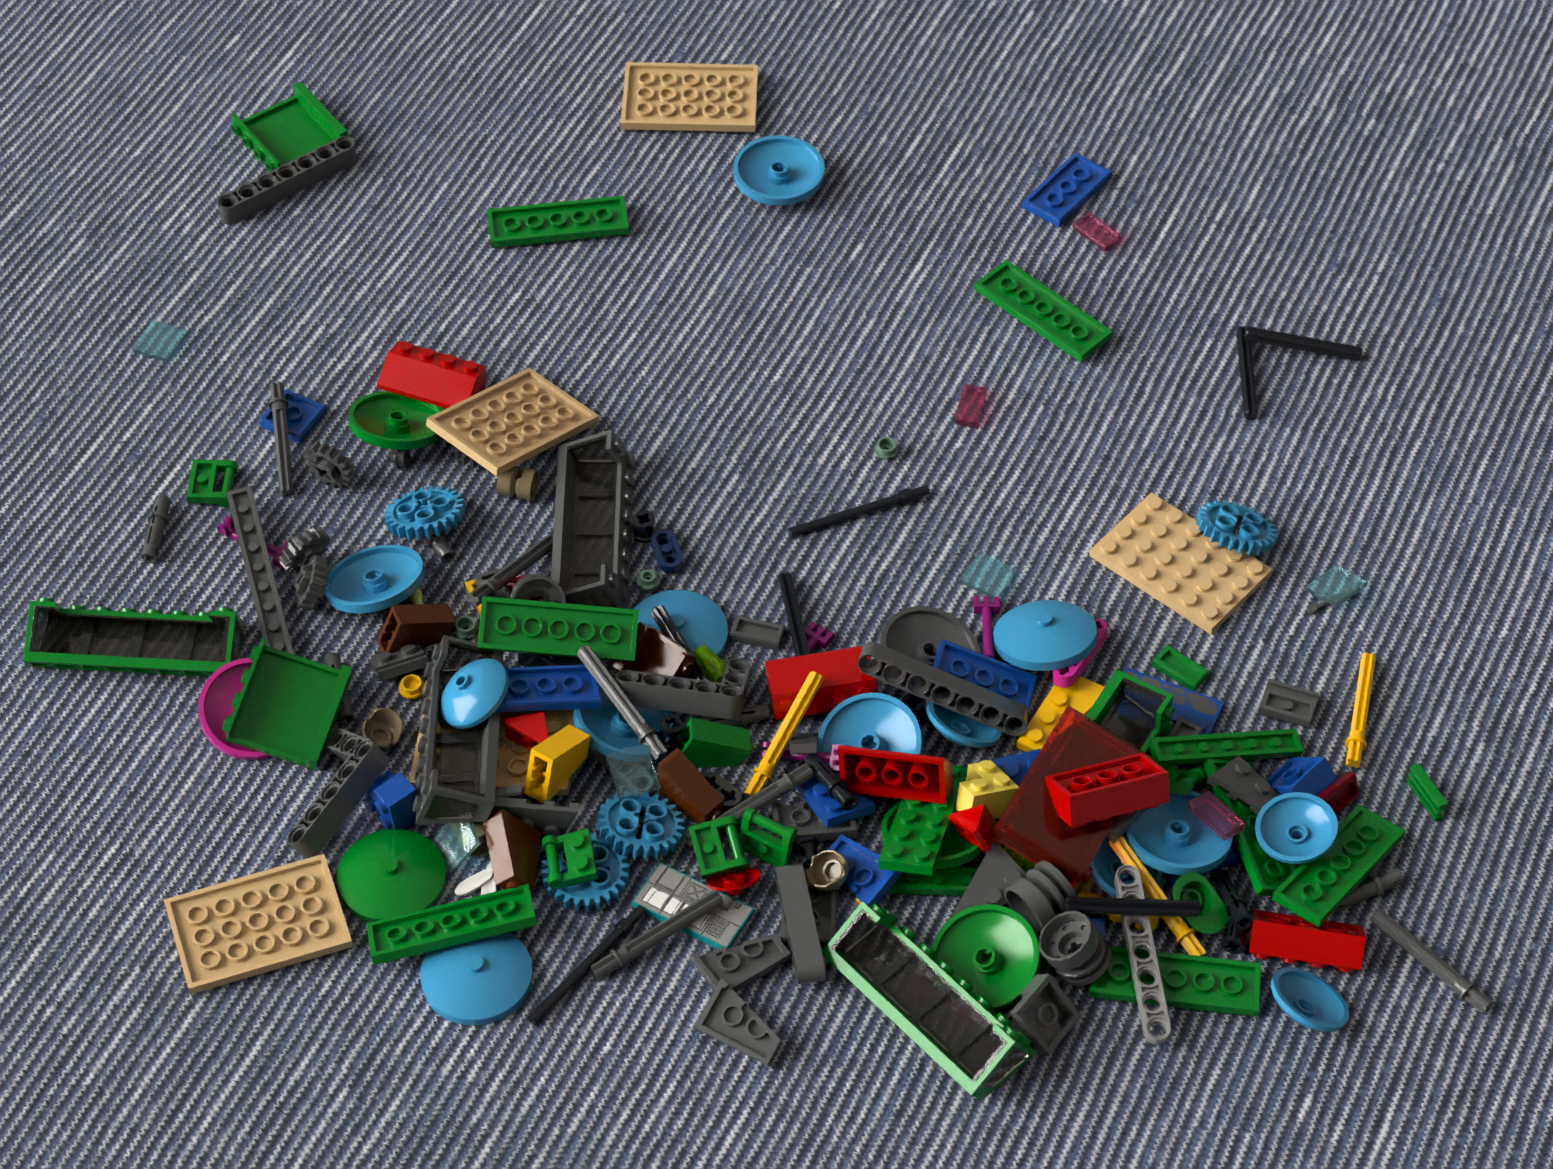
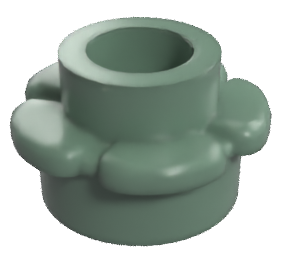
[874,437,898,459]
[636,570,661,593]
[453,615,479,639]

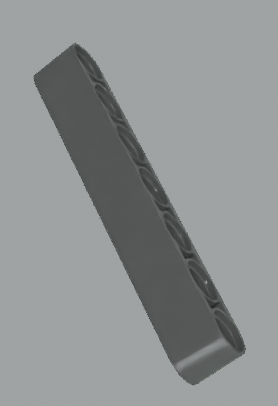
[217,136,357,225]
[858,642,1029,736]

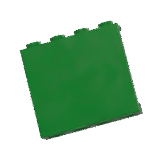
[231,81,348,172]
[222,638,352,771]

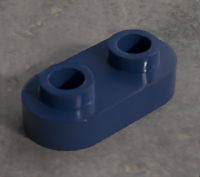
[651,529,683,573]

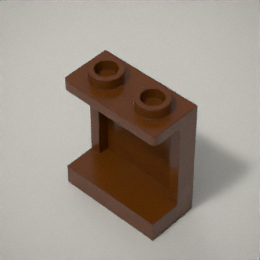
[614,622,697,678]

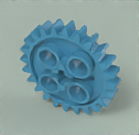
[384,486,466,540]
[1196,500,1278,555]
[596,790,685,860]
[541,832,630,912]

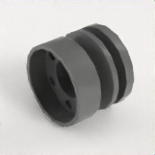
[510,574,566,603]
[1004,860,1077,935]
[1038,911,1112,986]

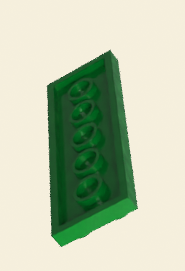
[487,195,629,248]
[975,260,1113,362]
[477,596,639,663]
[1203,758,1297,896]
[878,765,968,876]
[1272,805,1406,927]
[366,884,537,965]
[1089,946,1261,1017]

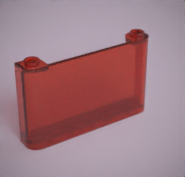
[990,705,1151,888]

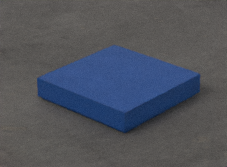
[259,389,327,443]

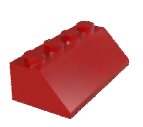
[377,341,486,408]
[765,646,878,720]
[838,745,954,804]
[1045,752,1170,827]
[1248,909,1366,973]

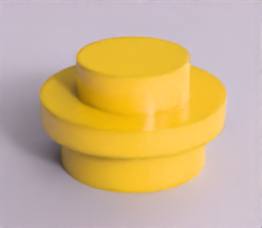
[399,674,424,699]

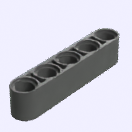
[774,864,826,984]

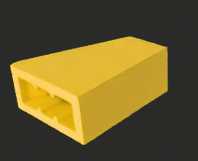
[524,724,591,804]

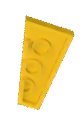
[1016,671,1105,752]

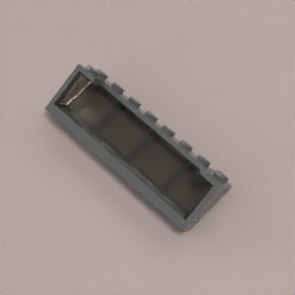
[551,429,635,609]
[413,635,504,825]

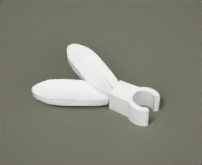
[455,861,496,896]

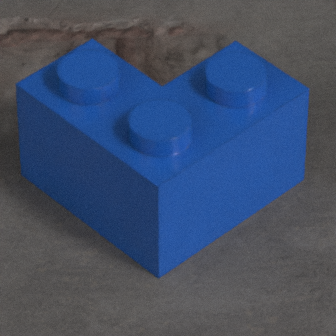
[363,770,418,830]

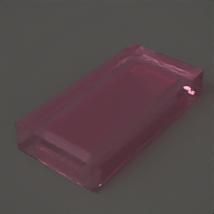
[1072,212,1122,252]
[954,384,988,428]
[1187,790,1246,841]

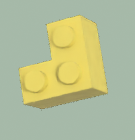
[955,760,1019,819]

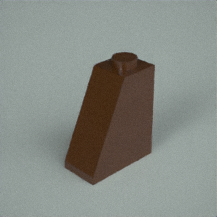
[377,603,456,653]
[658,748,724,824]
[483,809,542,890]

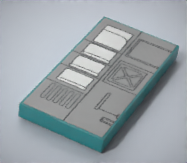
[632,862,754,949]

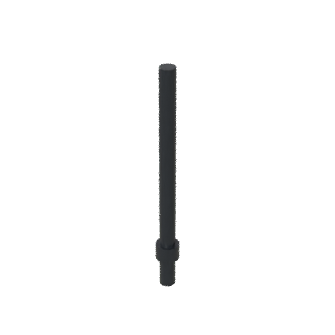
[788,485,930,538]
[527,905,646,1025]

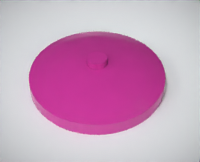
[198,658,271,760]

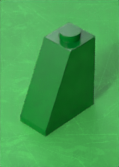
[670,718,753,769]

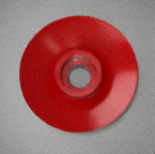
[706,867,761,896]

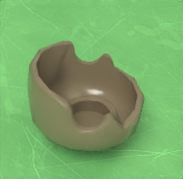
[362,708,403,750]
[805,850,849,891]

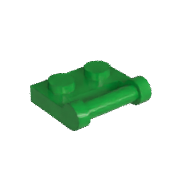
[186,459,238,507]
[1161,765,1206,795]
[739,806,798,867]
[688,816,750,880]
[542,828,599,889]

